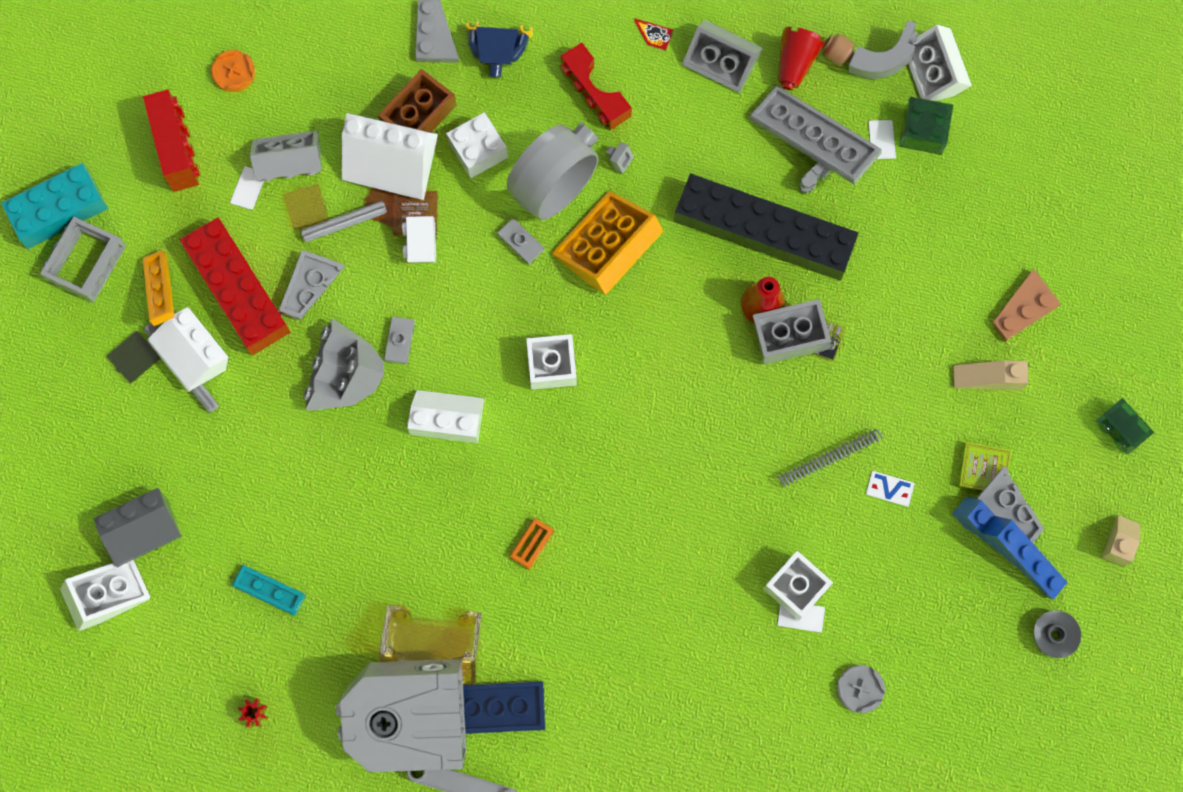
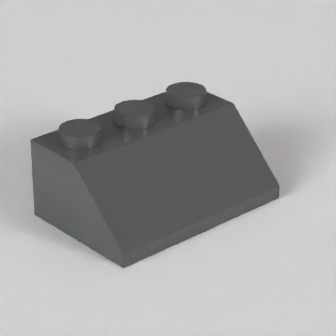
[93,488,182,568]

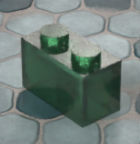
[1096,398,1154,454]

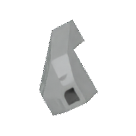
[303,319,384,411]

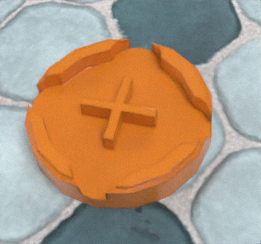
[211,50,255,93]

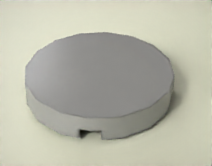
[837,665,885,714]

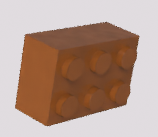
[378,68,457,133]

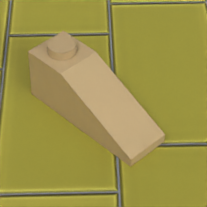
[953,360,1028,390]

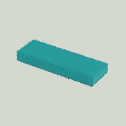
[232,565,306,616]

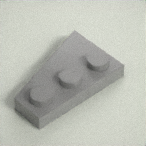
[416,0,459,63]
[279,250,345,321]
[976,466,1044,543]

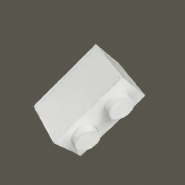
[402,216,436,263]

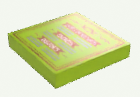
[958,442,1012,492]

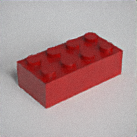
[143,89,201,192]

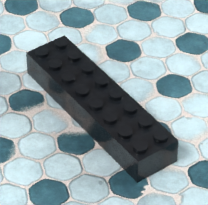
[674,173,859,281]

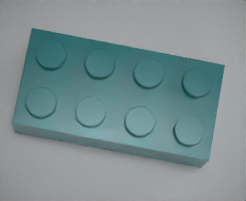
[1,163,109,249]

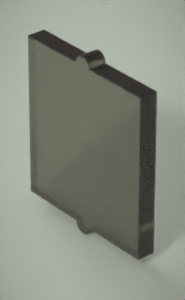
[106,331,161,383]

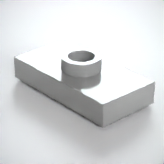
[497,218,544,265]
[384,317,415,365]

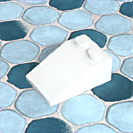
[60,560,150,631]

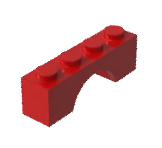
[560,42,632,130]

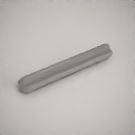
[301,201,387,242]

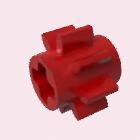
[238,698,268,728]

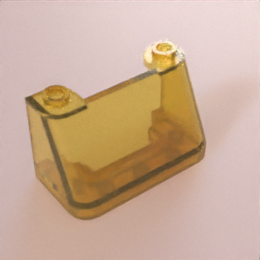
[379,605,482,685]

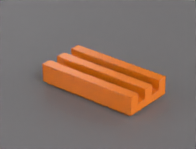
[509,518,554,570]

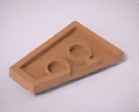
[992,269,1061,342]

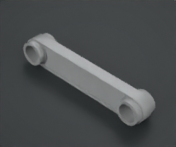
[407,768,518,792]

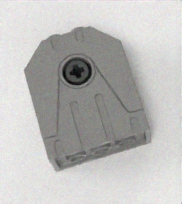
[337,659,467,772]

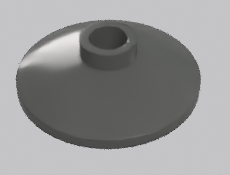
[1033,610,1081,658]

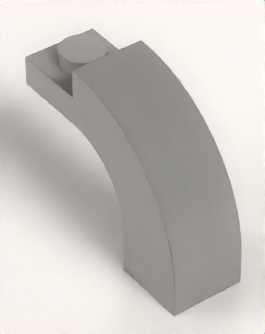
[849,21,918,79]

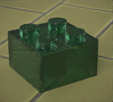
[899,97,953,155]

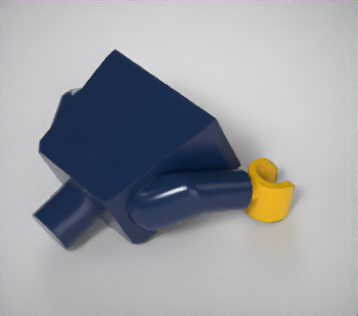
[466,21,533,78]

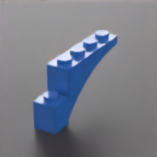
[952,497,1068,600]

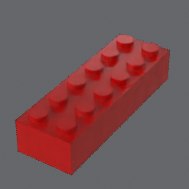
[180,217,291,356]

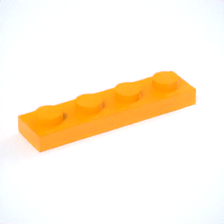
[143,250,175,326]

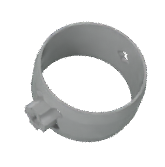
[506,122,599,220]

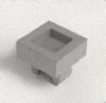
[605,142,634,174]

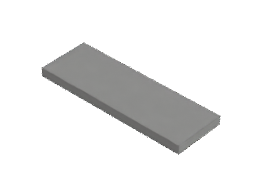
[750,86,882,184]

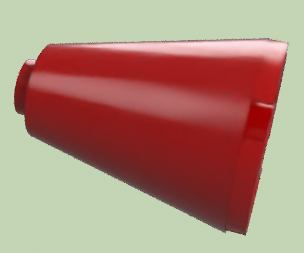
[778,26,825,91]
[741,277,786,324]

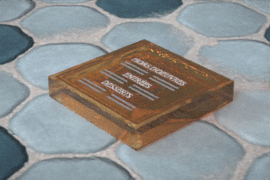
[392,191,438,236]

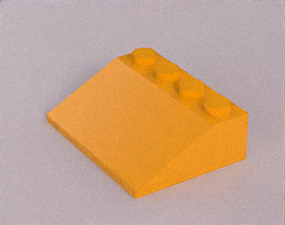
[552,191,663,295]

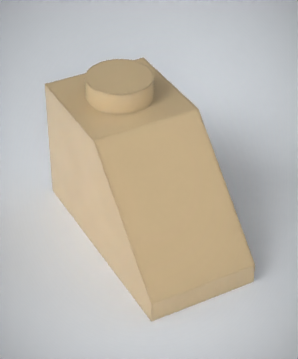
[1102,515,1140,567]

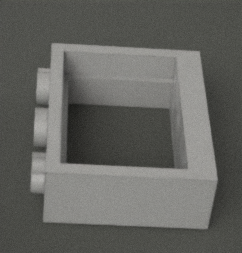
[40,217,126,303]

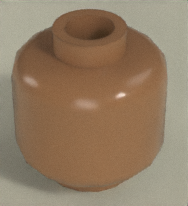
[822,33,855,66]

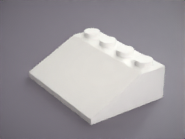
[342,113,438,200]

